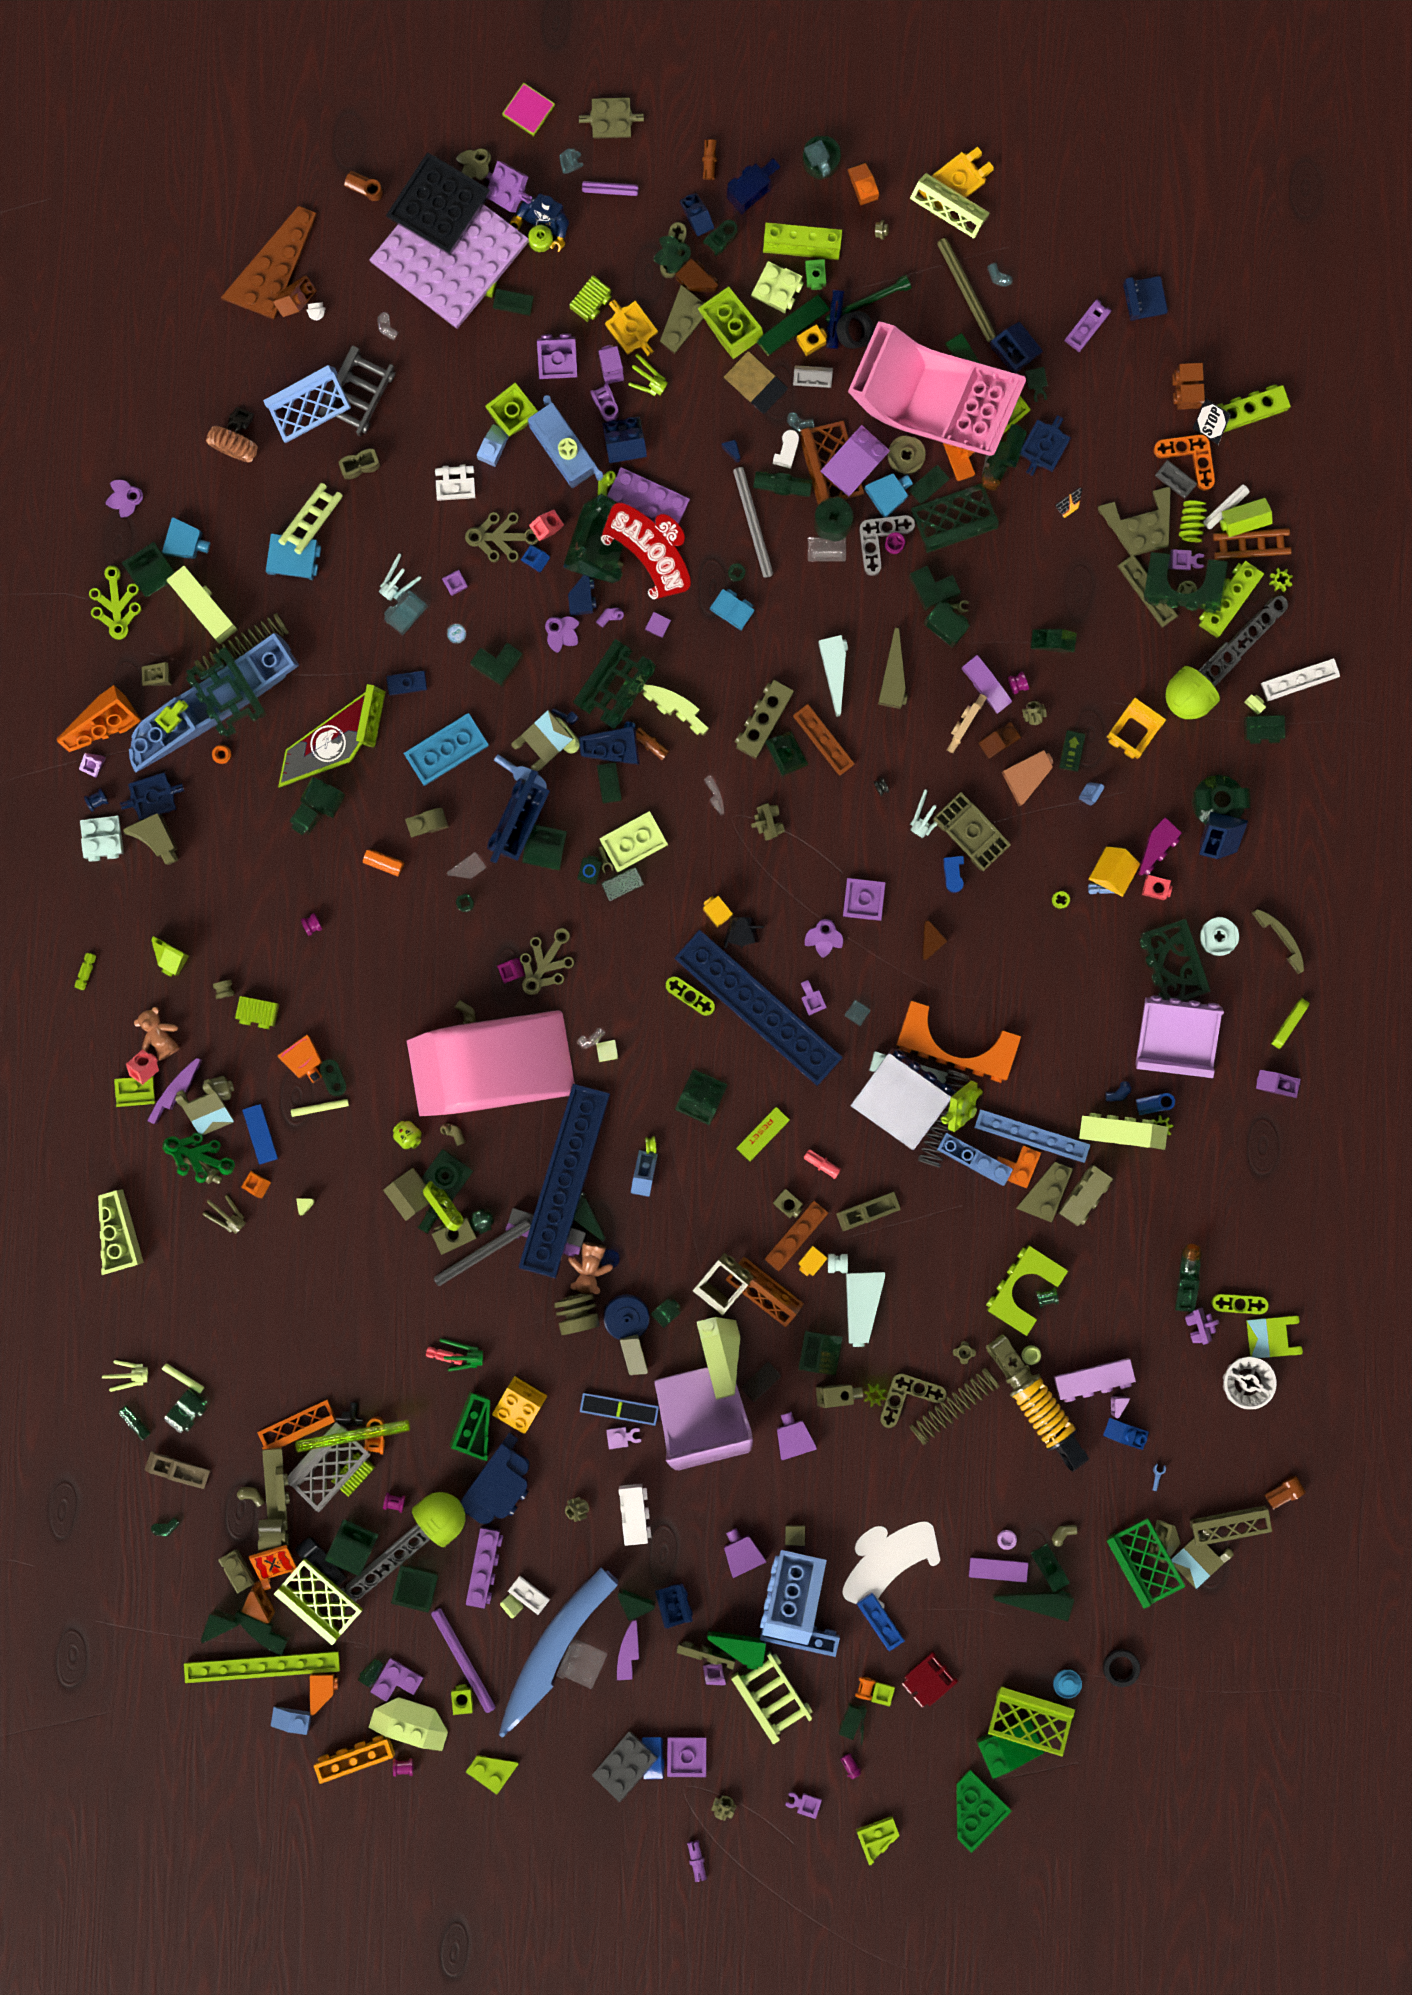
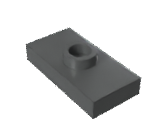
[1155,460,1197,499]

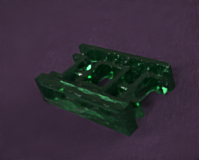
[573,639,656,729]
[186,647,267,738]

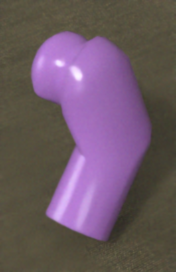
[596,608,624,628]

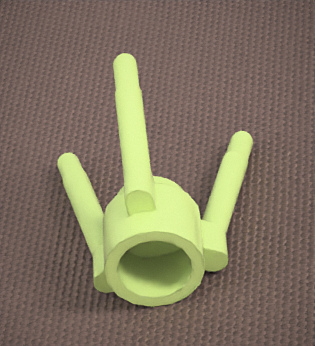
[102,1360,148,1392]

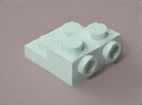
[80,816,124,862]

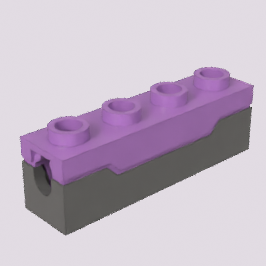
[506,1208,586,1257]

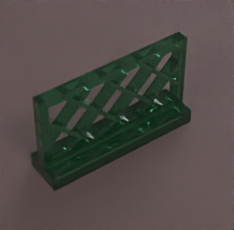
[911,483,999,553]

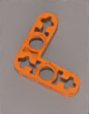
[1154,435,1215,491]

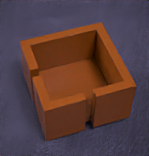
[1172,363,1205,410]

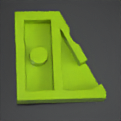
[856,1816,899,1865]

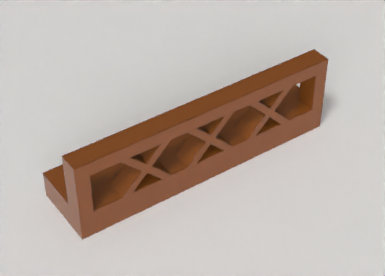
[725,1257,804,1327]

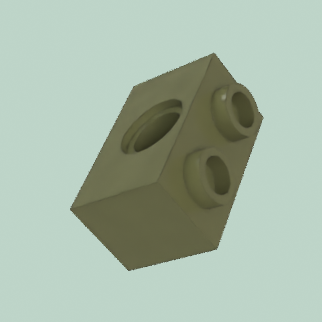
[432,1217,477,1255]

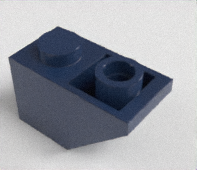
[679,193,715,237]
[568,573,596,616]

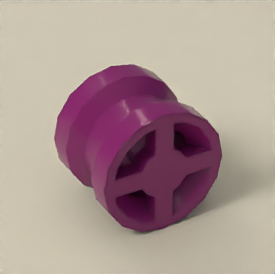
[1008,672,1029,695]
[301,913,323,936]

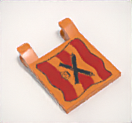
[249,1545,298,1591]

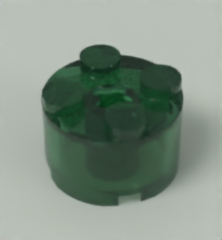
[802,136,841,180]
[814,497,853,542]
[300,777,345,818]

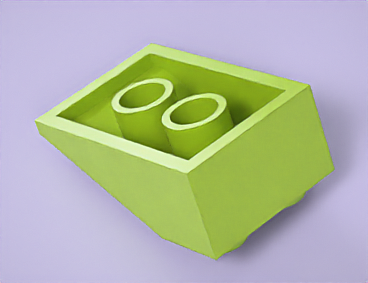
[698,286,763,359]

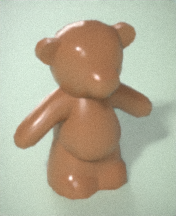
[134,1007,180,1061]
[568,1242,613,1294]

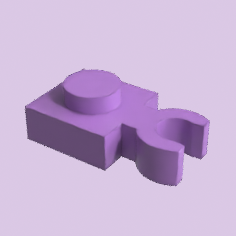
[1170,549,1204,570]
[785,1792,822,1819]

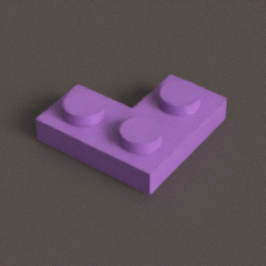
[371,1658,424,1702]

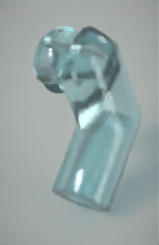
[987,263,1013,287]
[787,412,814,431]

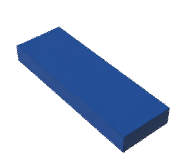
[242,1104,278,1165]
[856,1593,905,1652]

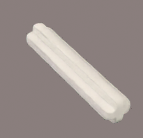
[1203,484,1250,529]

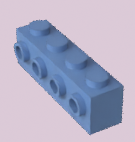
[760,1626,840,1657]

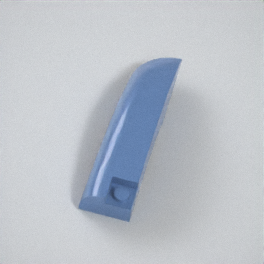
[129,633,299,772]
[499,1567,618,1737]

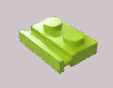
[114,1076,156,1107]

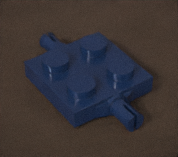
[1019,415,1071,476]
[120,772,185,821]

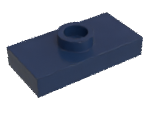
[386,671,427,696]

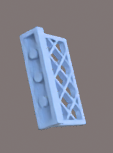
[263,365,351,443]

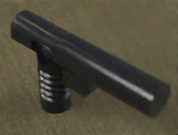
[324,1402,363,1426]

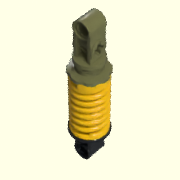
[986,1335,1089,1472]

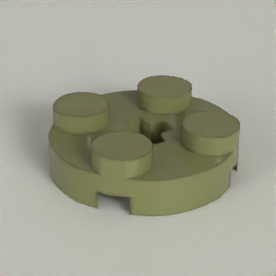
[887,436,925,475]

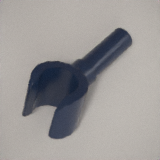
[551,708,579,725]

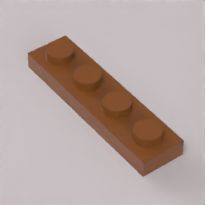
[793,704,855,776]
[765,1201,828,1271]

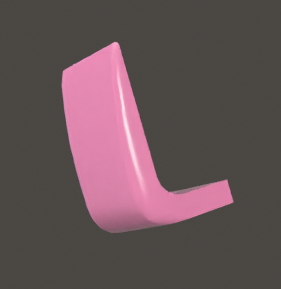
[848,321,1026,456]
[407,1010,575,1116]

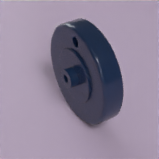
[603,1294,650,1340]

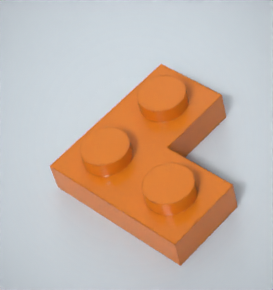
[996,1146,1041,1188]

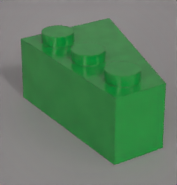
[449,1391,490,1461]

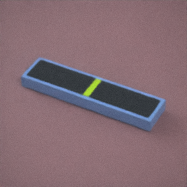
[580,1393,659,1426]

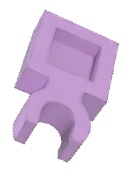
[606,1427,641,1449]

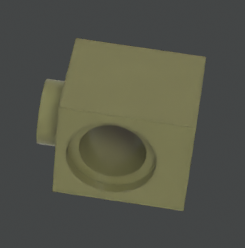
[773,1189,803,1218]

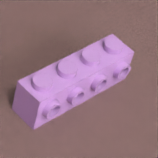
[1053,1358,1136,1402]

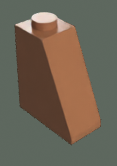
[1002,750,1054,807]

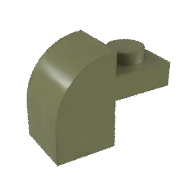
[405,808,449,838]

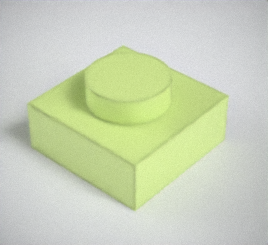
[1244,694,1266,714]

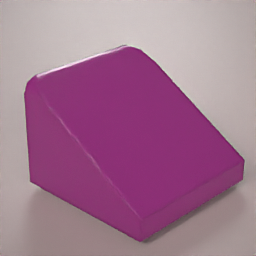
[497,958,525,984]

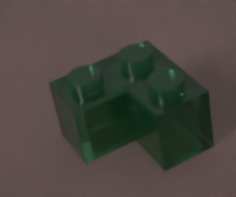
[909,566,961,611]
[470,643,524,687]

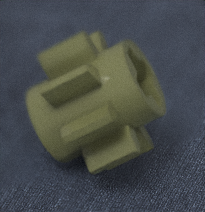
[1022,701,1047,725]
[565,1497,589,1522]
[711,1795,737,1821]

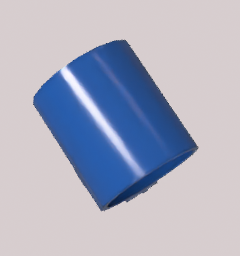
[1136,1093,1175,1116]

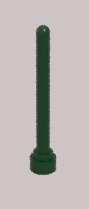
[825,274,912,322]

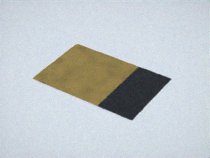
[724,351,788,414]

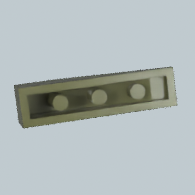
[878,628,908,709]

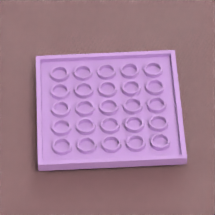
[369,205,529,329]

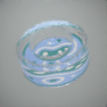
[447,624,466,643]

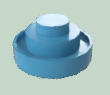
[1053,1669,1082,1698]

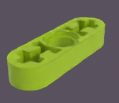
[666,977,715,1016]
[1271,998,1310,1049]
[423,1181,464,1231]
[1211,1294,1268,1314]

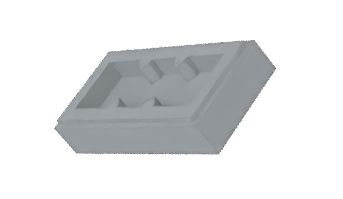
[793,366,833,388]

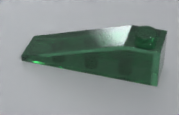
[992,1590,1074,1622]

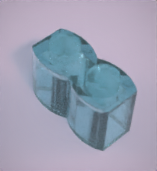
[384,590,427,636]

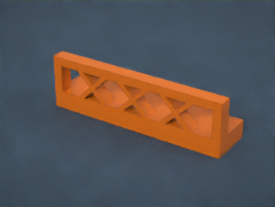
[257,1399,337,1449]

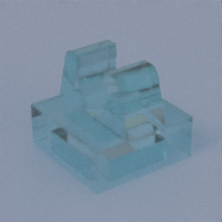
[559,149,583,174]
[844,1000,871,1026]

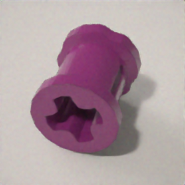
[383,1493,406,1513]
[393,1758,413,1777]

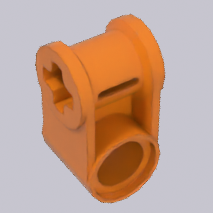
[364,1416,385,1455]

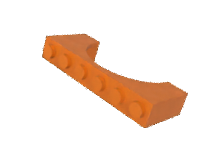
[896,1001,1021,1083]

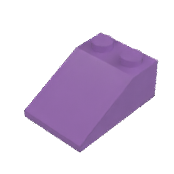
[821,425,890,497]

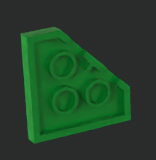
[956,1769,1012,1853]

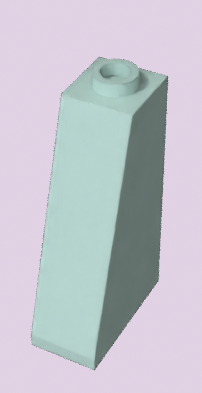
[846,1272,885,1347]

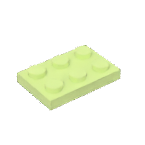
[599,811,668,872]

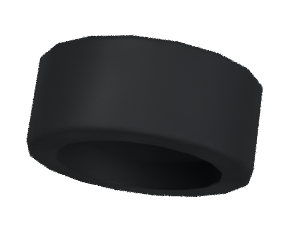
[836,311,874,349]
[1103,1649,1141,1688]

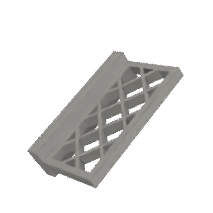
[288,1422,371,1512]

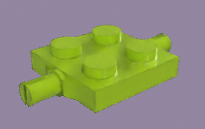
[941,1081,983,1132]

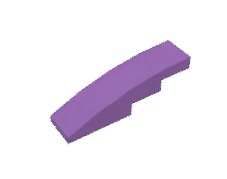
[148,1058,202,1124]

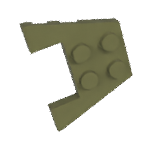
[1098,486,1170,557]

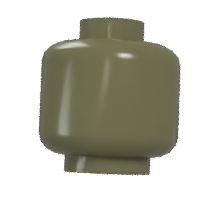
[205,1076,234,1101]

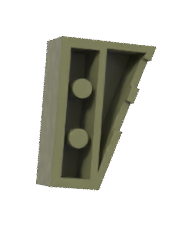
[1058,1165,1113,1226]

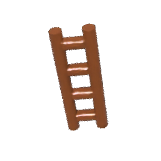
[1213,528,1291,560]

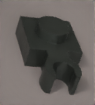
[227,407,254,434]

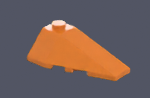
[57,685,141,752]

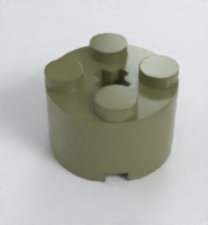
[258,1519,289,1553]

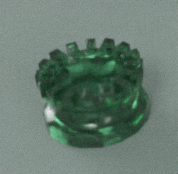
[728,563,745,582]

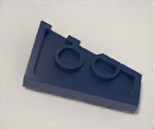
[579,727,640,765]

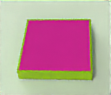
[502,83,555,136]

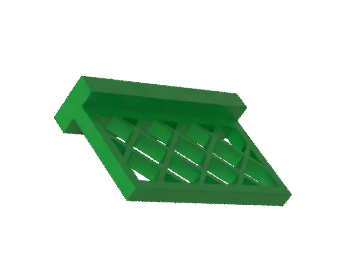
[1107,1518,1186,1609]

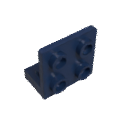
[1123,276,1168,321]

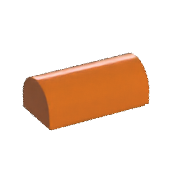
[363,849,404,877]

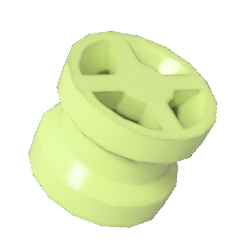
[558,438,578,460]

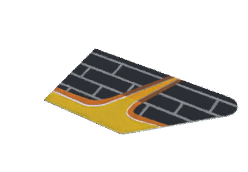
[1055,488,1082,518]

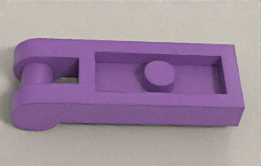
[1065,299,1112,352]

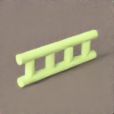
[278,483,343,554]

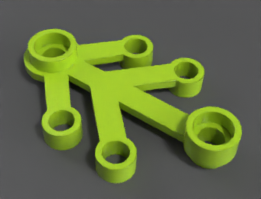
[89,566,141,640]

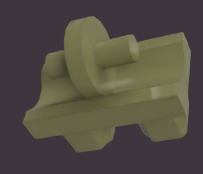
[751,803,785,841]

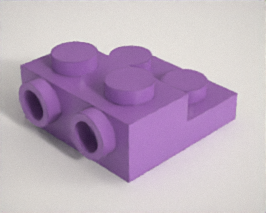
[537,333,577,379]

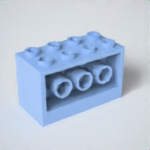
[760,1550,826,1645]

